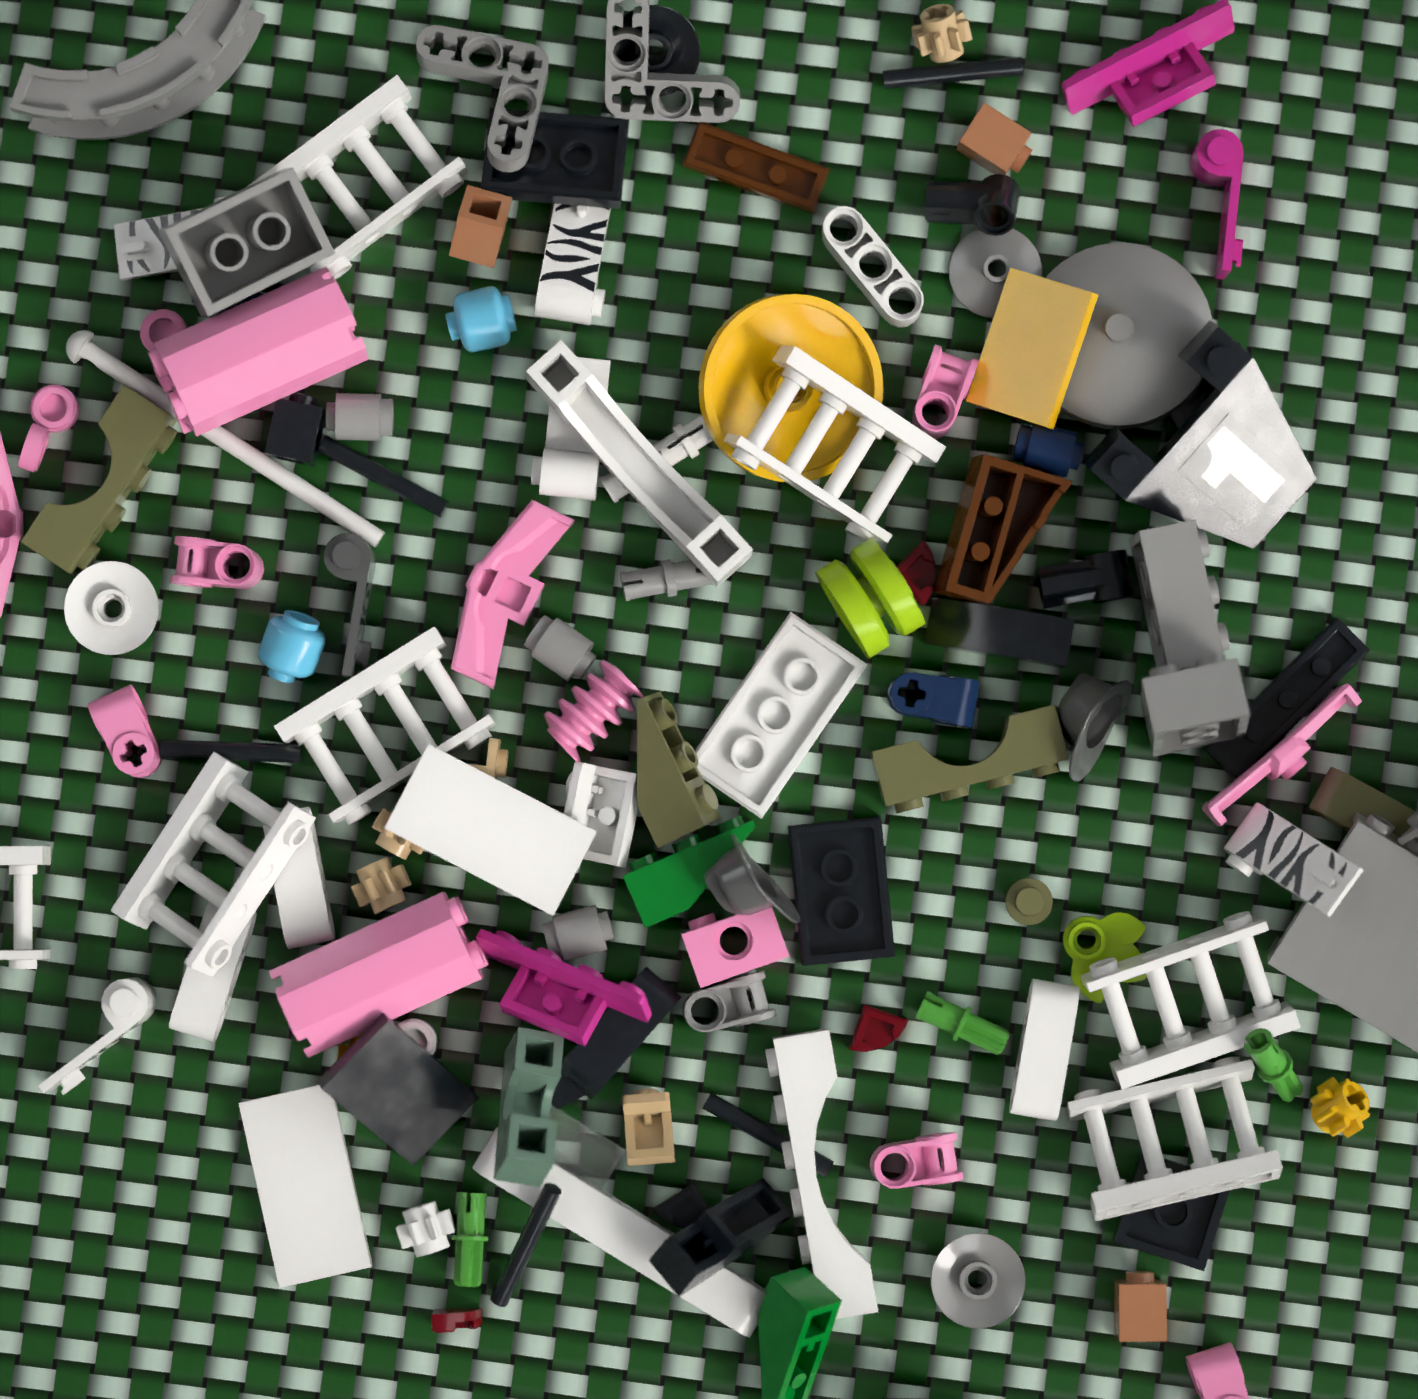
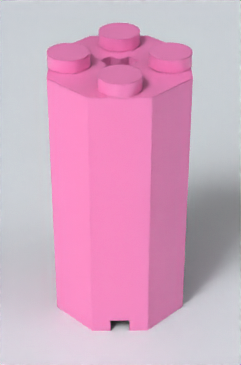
[148,267,368,436]
[269,892,489,1058]

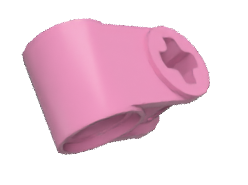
[912,344,979,439]
[170,536,264,589]
[88,684,161,778]
[870,1132,964,1189]
[1185,1342,1249,1399]

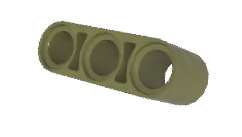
[1308,767,1418,842]

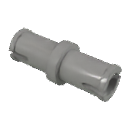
[620,559,713,602]

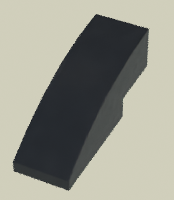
[924,597,1075,668]
[649,1178,793,1297]

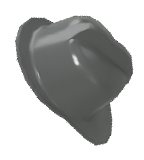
[1057,673,1132,781]
[704,834,800,923]

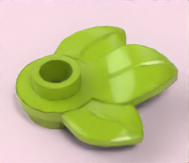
[1063,912,1147,1003]

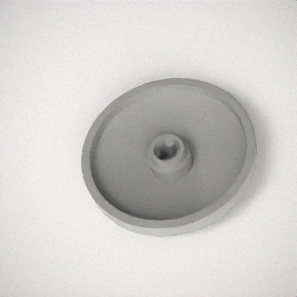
[1046,243,1213,430]

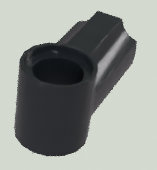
[925,174,1020,236]
[1036,549,1135,609]

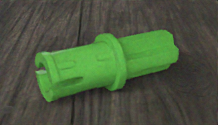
[915,991,1010,1055]
[1244,1028,1303,1102]
[451,1192,489,1287]

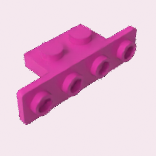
[1061,0,1235,127]
[476,929,652,1046]

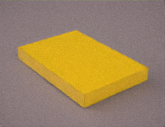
[966,267,1098,430]

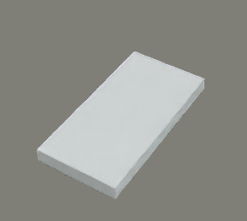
[695,612,868,819]
[384,744,597,916]
[238,1085,373,1288]

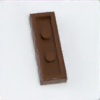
[683,122,829,215]

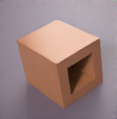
[956,102,1032,175]
[449,185,513,268]
[1114,1271,1167,1342]

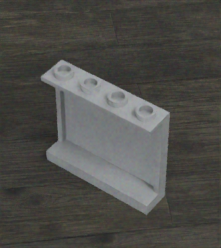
[1267,812,1418,1053]

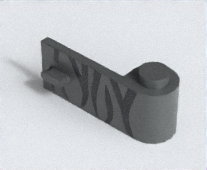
[324,533,376,678]

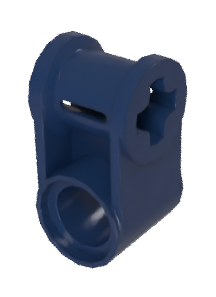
[887,672,980,728]

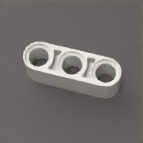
[822,206,924,327]
[263,806,335,949]
[169,902,257,1043]
[1009,978,1080,1121]

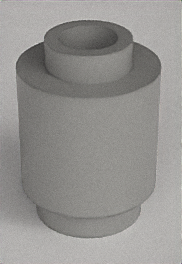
[326,393,394,441]
[524,615,596,681]
[542,904,614,962]

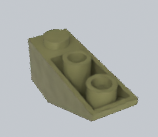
[637,691,721,848]

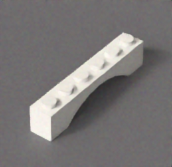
[526,340,753,588]
[765,1028,878,1319]

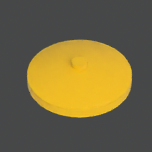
[699,294,883,482]

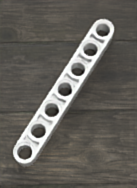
[472,1127,765,1338]

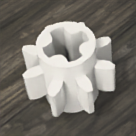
[395,1201,456,1257]

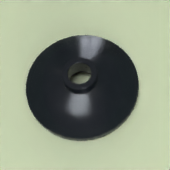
[613,5,700,97]

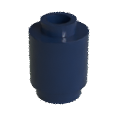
[1012,423,1084,477]

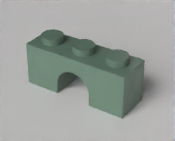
[493,1027,564,1187]

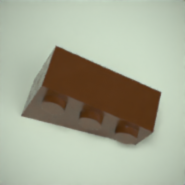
[933,454,1073,604]

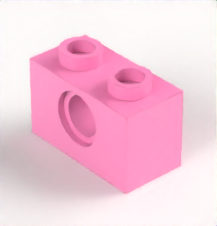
[681,907,789,988]

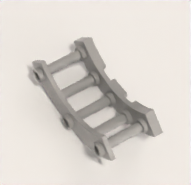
[9,0,266,140]

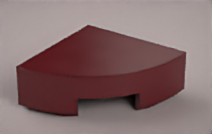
[897,540,936,607]
[848,1005,909,1052]
[431,1308,482,1333]

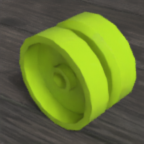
[815,537,926,659]

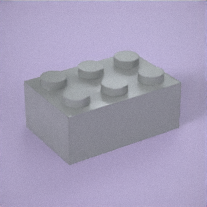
[158,167,335,317]
[1129,520,1230,671]
[1141,654,1250,757]

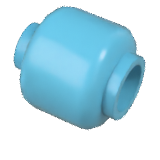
[446,286,517,353]
[258,610,326,683]

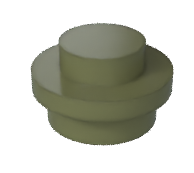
[1005,878,1053,925]

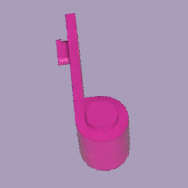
[1190,129,1244,280]

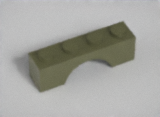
[21,385,177,576]
[870,704,1069,813]

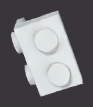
[563,761,638,868]

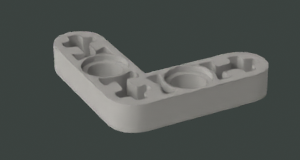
[605,0,740,123]
[416,25,549,172]

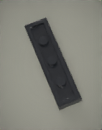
[1204,617,1370,780]

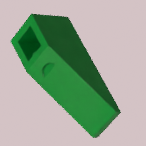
[623,815,756,928]

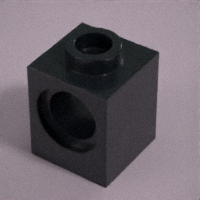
[264,393,326,467]

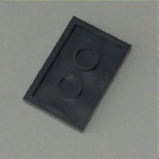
[481,108,629,209]
[788,816,895,966]
[317,1013,479,1166]

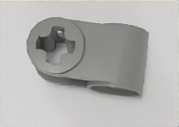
[682,970,776,1032]

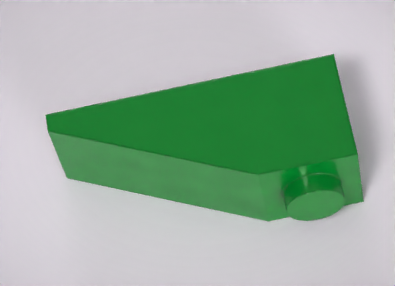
[758,1267,842,1399]

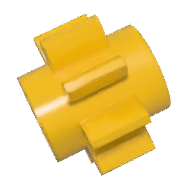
[1310,1077,1370,1138]

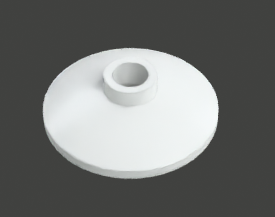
[64,561,159,655]

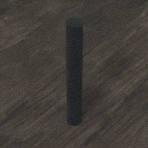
[883,57,1023,89]
[317,435,449,518]
[160,739,302,763]
[702,1092,834,1178]
[490,1183,562,1307]

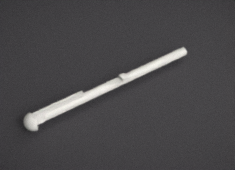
[66,330,385,547]

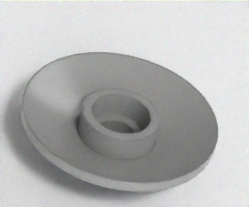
[949,229,1042,318]
[931,1233,1026,1329]

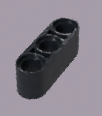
[561,966,681,1100]

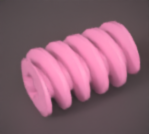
[544,660,645,762]

